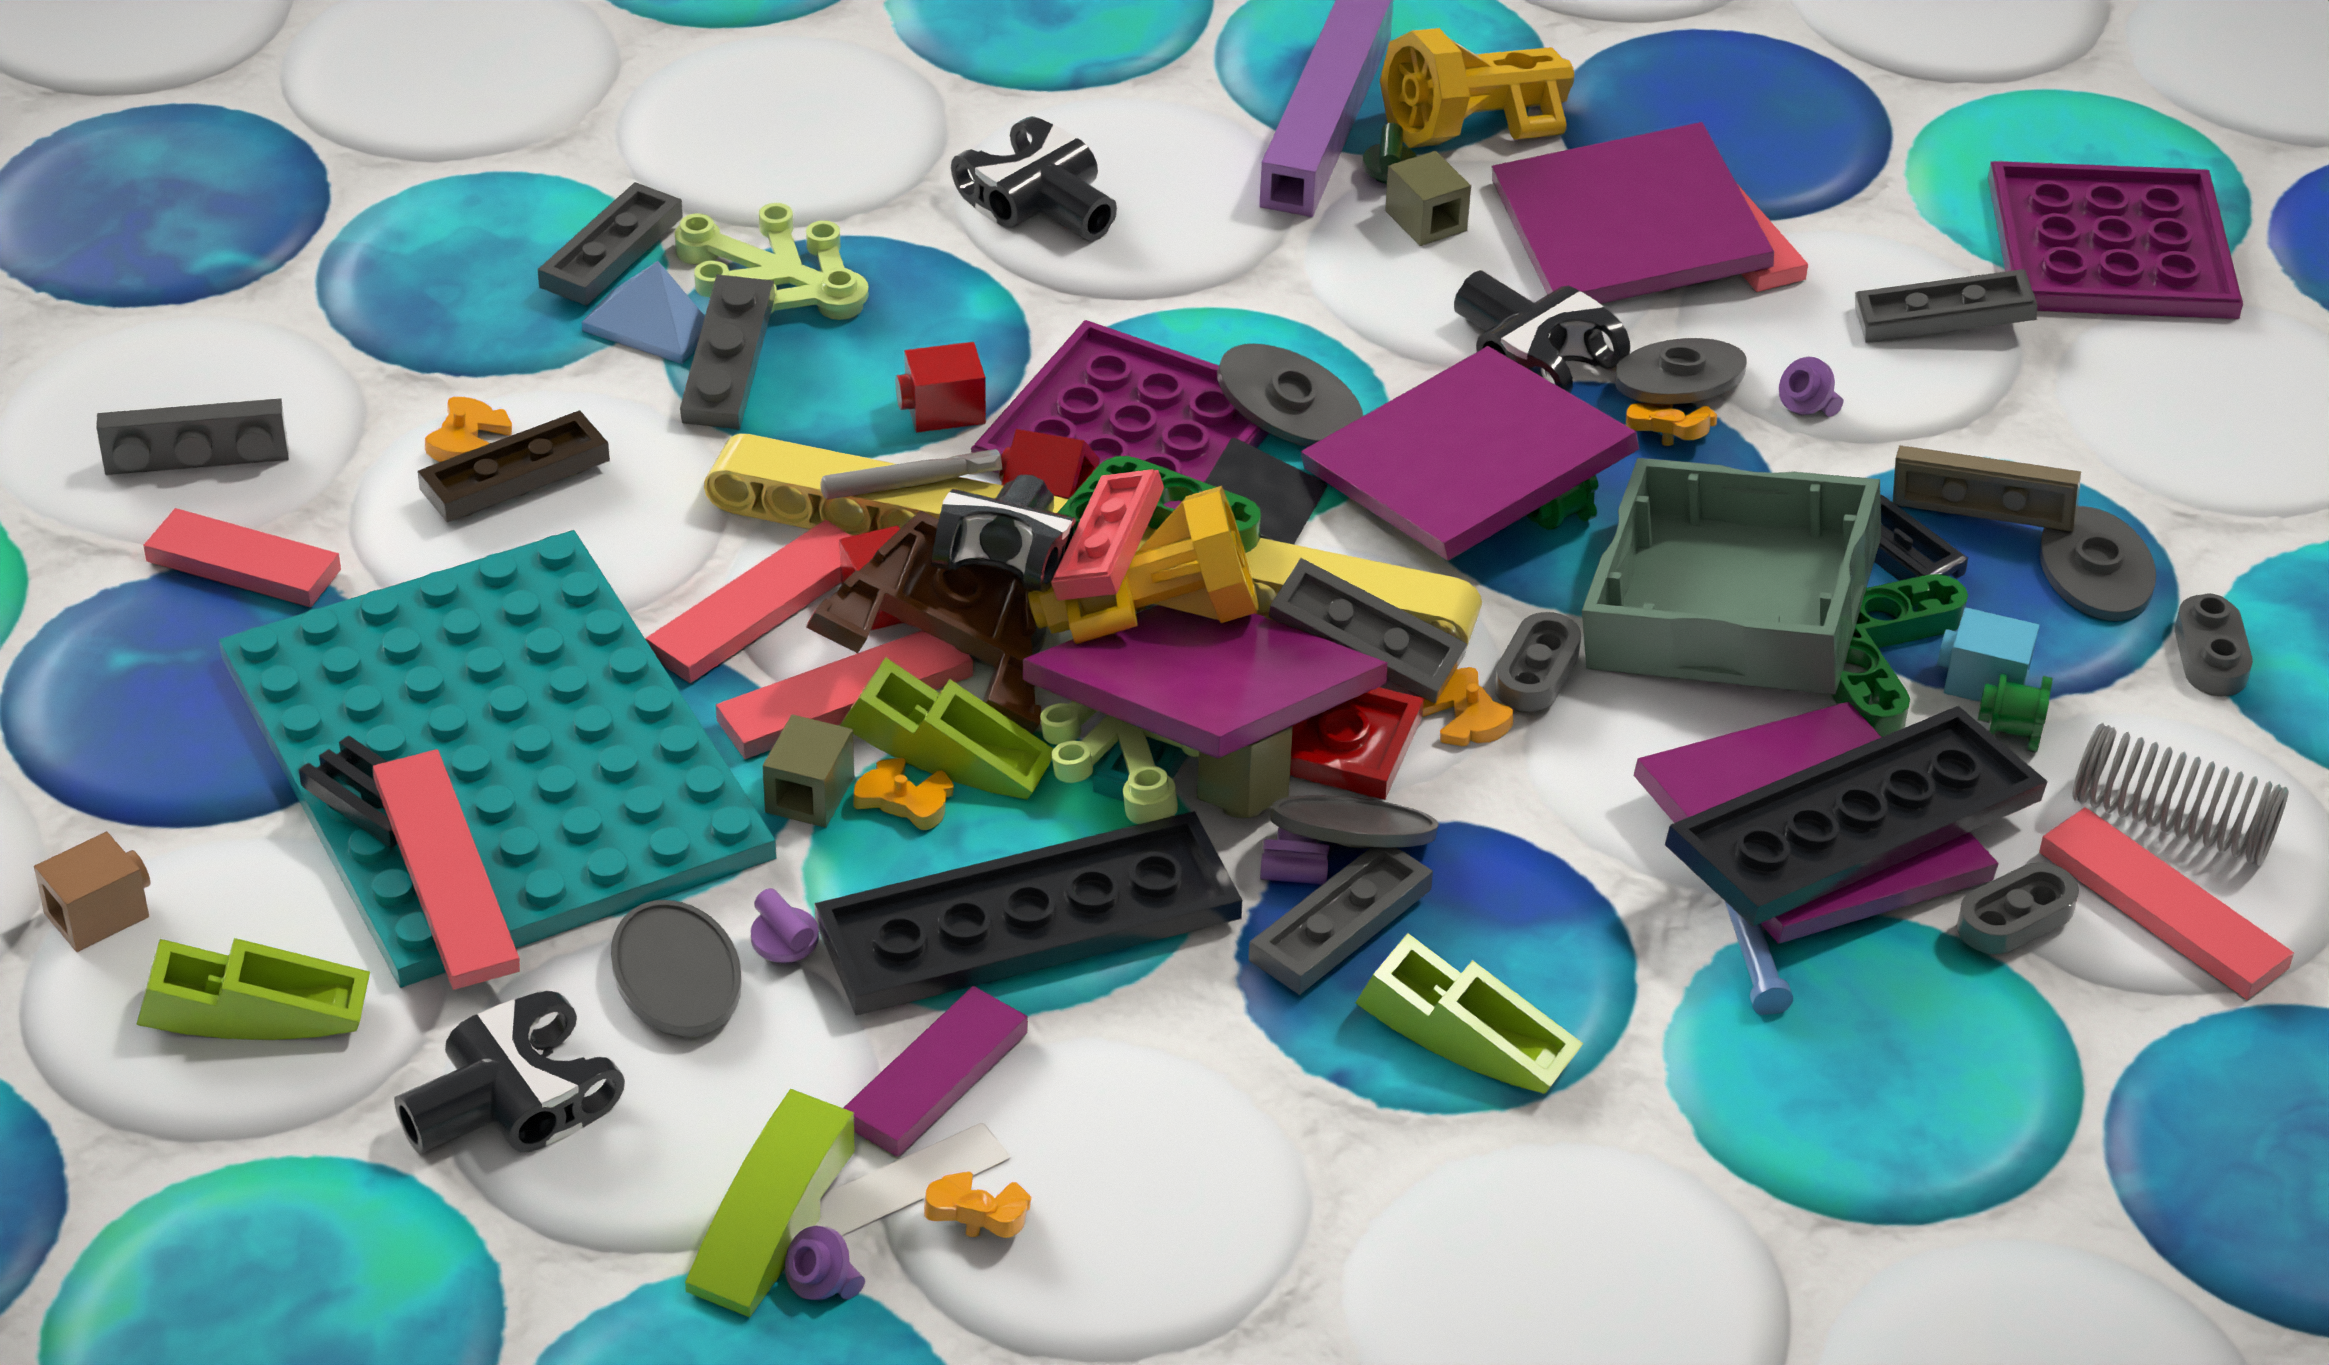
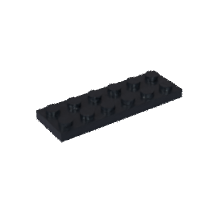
[1665,706,2048,927]
[814,811,1242,1016]

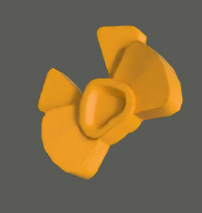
[425,397,512,462]
[1626,403,1717,446]
[1419,667,1513,746]
[853,758,954,830]
[924,1172,1032,1238]

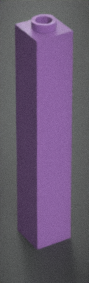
[1259,0,1394,217]

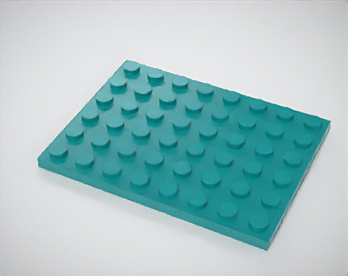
[219,530,777,988]

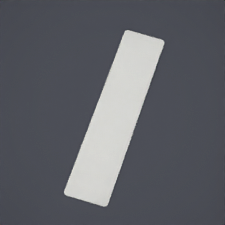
[815,1123,1010,1236]

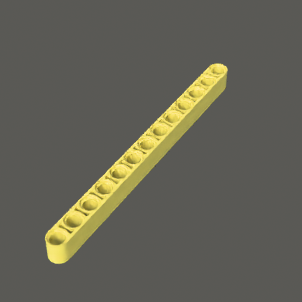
[704,434,1482,646]

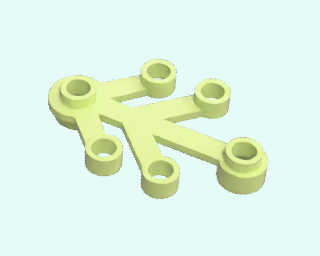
[675,203,869,320]
[1040,701,1199,824]

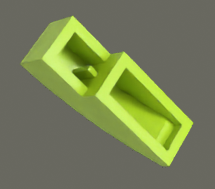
[840,657,1053,799]
[1355,933,1583,1094]
[136,938,370,1040]
[685,1088,855,1317]

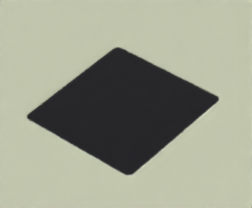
[1204,438,1327,545]

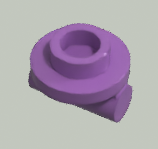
[1779,357,1844,417]
[1260,828,1330,885]
[751,888,819,963]
[785,1226,865,1300]

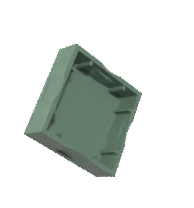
[1582,458,1881,694]

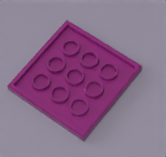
[1492,122,1774,304]
[1988,161,2243,319]
[971,320,1269,509]
[1301,346,1639,561]
[1023,605,1388,759]
[1633,702,1999,944]

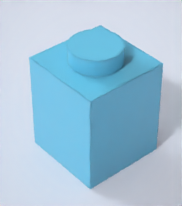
[1937,607,2039,702]

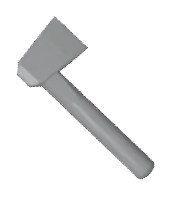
[820,449,1002,500]

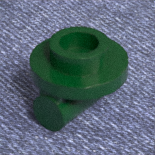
[1362,123,1417,184]

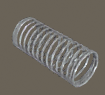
[2072,723,2289,866]

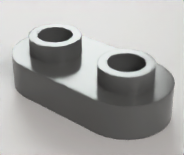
[2174,593,2253,696]
[1495,612,1581,712]
[1957,862,2079,954]

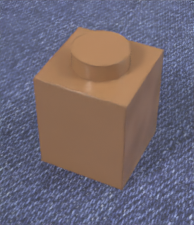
[34,831,151,952]

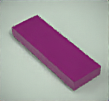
[843,986,1028,1157]

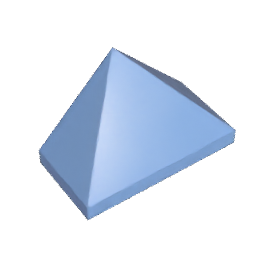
[582,261,705,364]

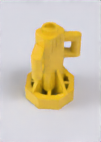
[1380,28,1574,148]
[1028,486,1259,644]

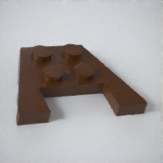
[806,510,1042,735]

